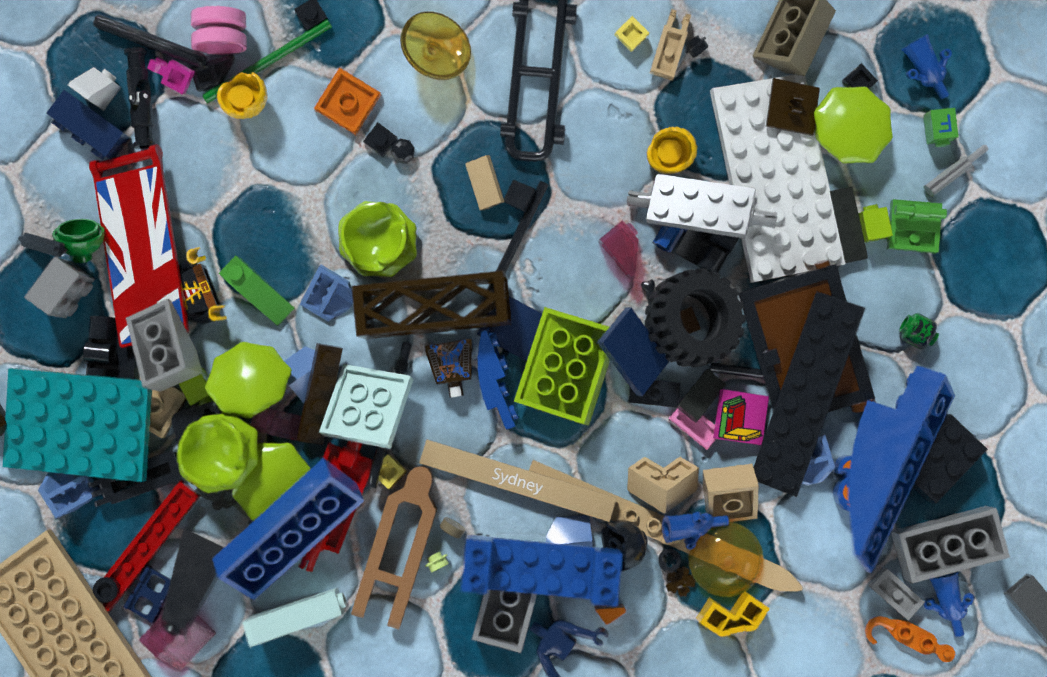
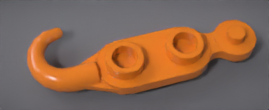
[865,616,955,662]

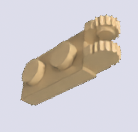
[649,9,691,81]

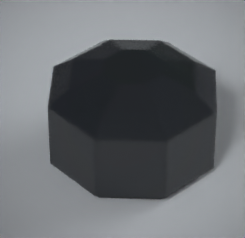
[391,139,415,164]

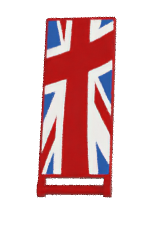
[89,144,189,348]

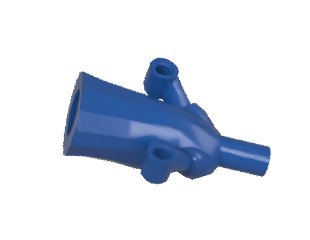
[902,34,952,100]
[662,512,729,550]
[924,571,974,637]

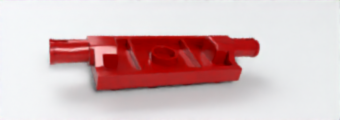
[298,441,373,572]

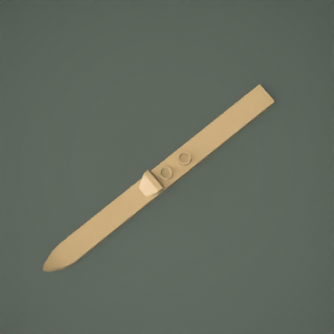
[529,460,803,592]

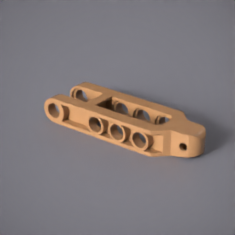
[351,466,437,630]

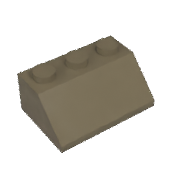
[752,0,836,76]

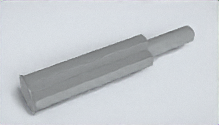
[924,145,988,197]

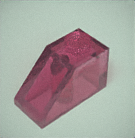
[598,220,638,279]
[250,407,301,441]

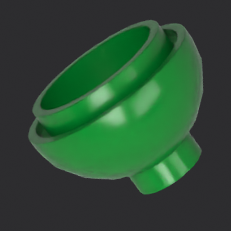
[52,219,105,263]

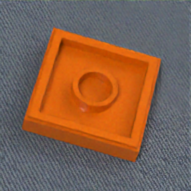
[314,67,382,135]

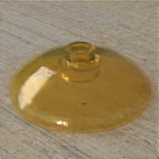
[400,12,471,80]
[688,522,764,597]

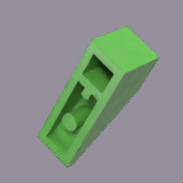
[218,255,295,326]

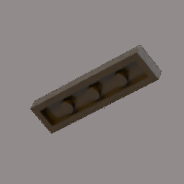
[297,343,343,445]

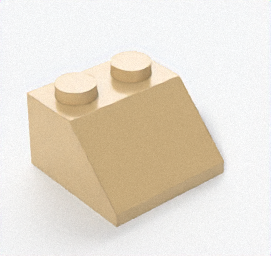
[703,464,759,522]

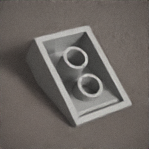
[126,299,202,392]

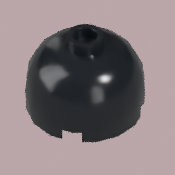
[601,520,648,572]

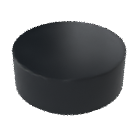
[93,577,120,603]

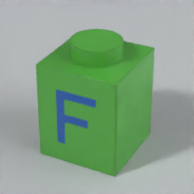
[923,108,959,147]

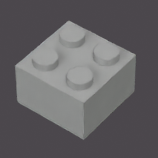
[24,257,95,318]

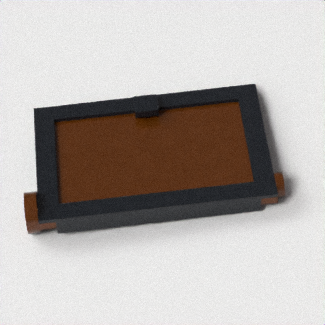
[738,260,876,412]

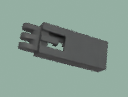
[1004,574,1047,644]

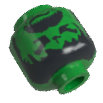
[899,313,939,350]

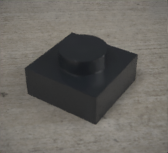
[294,0,329,31]
[363,122,398,158]

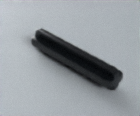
[18,233,67,257]

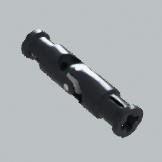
[124,47,156,149]

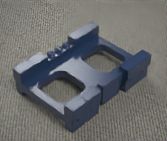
[123,565,171,624]

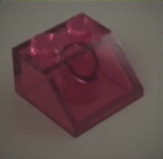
[139,615,217,670]

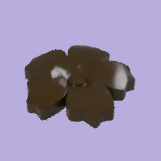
[666,566,696,597]

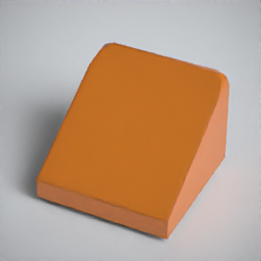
[594,604,626,625]

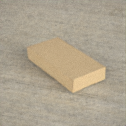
[465,155,504,210]

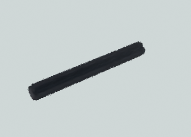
[93,14,207,68]

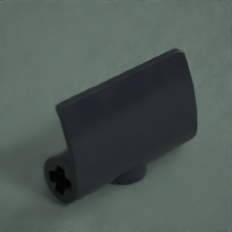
[676,230,739,273]
[83,316,136,379]

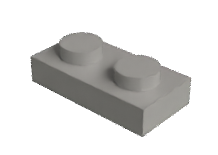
[869,567,925,621]

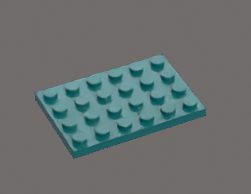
[2,368,152,482]

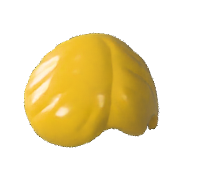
[217,72,268,119]
[646,127,697,174]

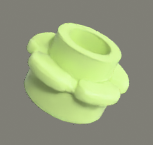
[425,552,449,573]

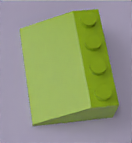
[514,307,610,426]

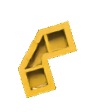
[696,591,770,637]

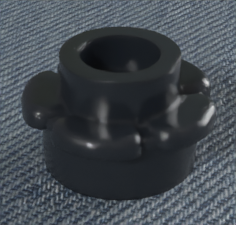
[686,35,709,58]

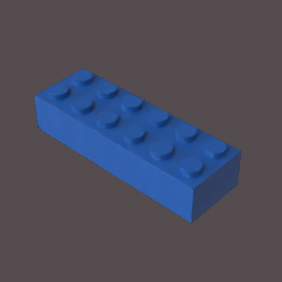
[213,458,364,600]

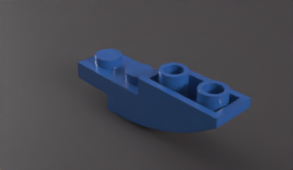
[478,328,519,430]

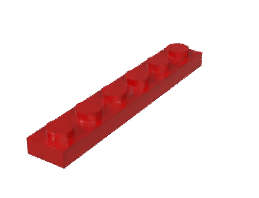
[101,481,201,614]

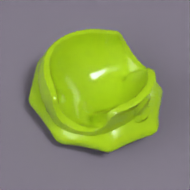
[814,87,893,163]
[338,201,417,277]
[205,342,292,420]
[177,413,258,493]
[232,443,310,521]

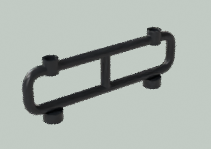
[500,0,577,162]

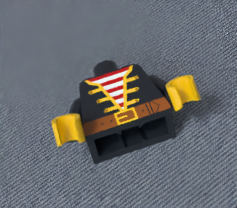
[179,247,227,325]

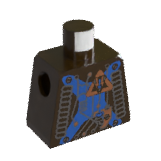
[424,339,473,398]

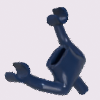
[529,619,609,677]

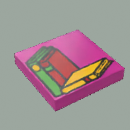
[713,389,769,445]

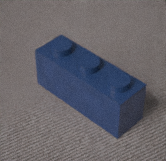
[46,90,130,160]

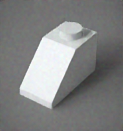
[68,67,121,111]

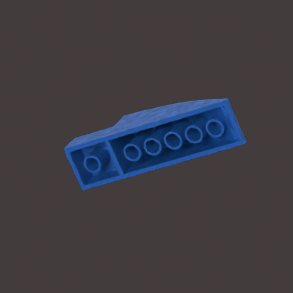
[848,365,955,573]

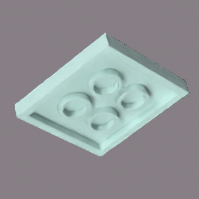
[319,364,413,449]

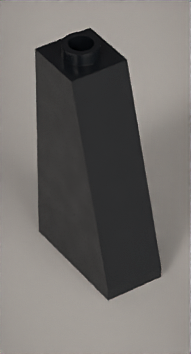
[161,529,225,637]

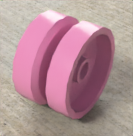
[190,6,247,55]

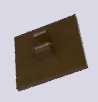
[766,78,820,136]

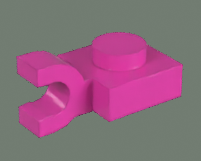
[147,57,195,95]

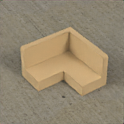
[627,457,699,514]

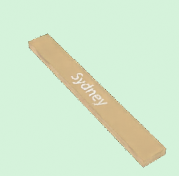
[419,439,616,522]

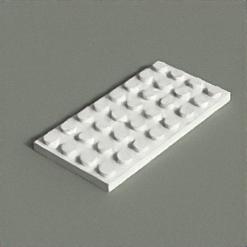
[710,74,846,283]

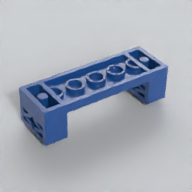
[461,535,622,606]

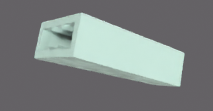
[242,587,347,647]

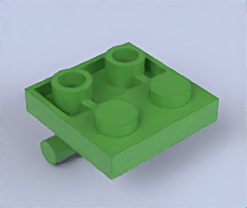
[887,199,947,254]

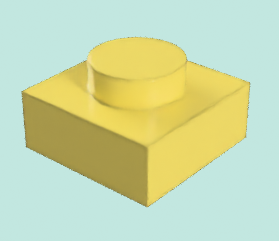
[614,16,649,52]
[378,454,407,489]

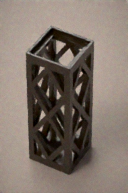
[352,270,512,340]

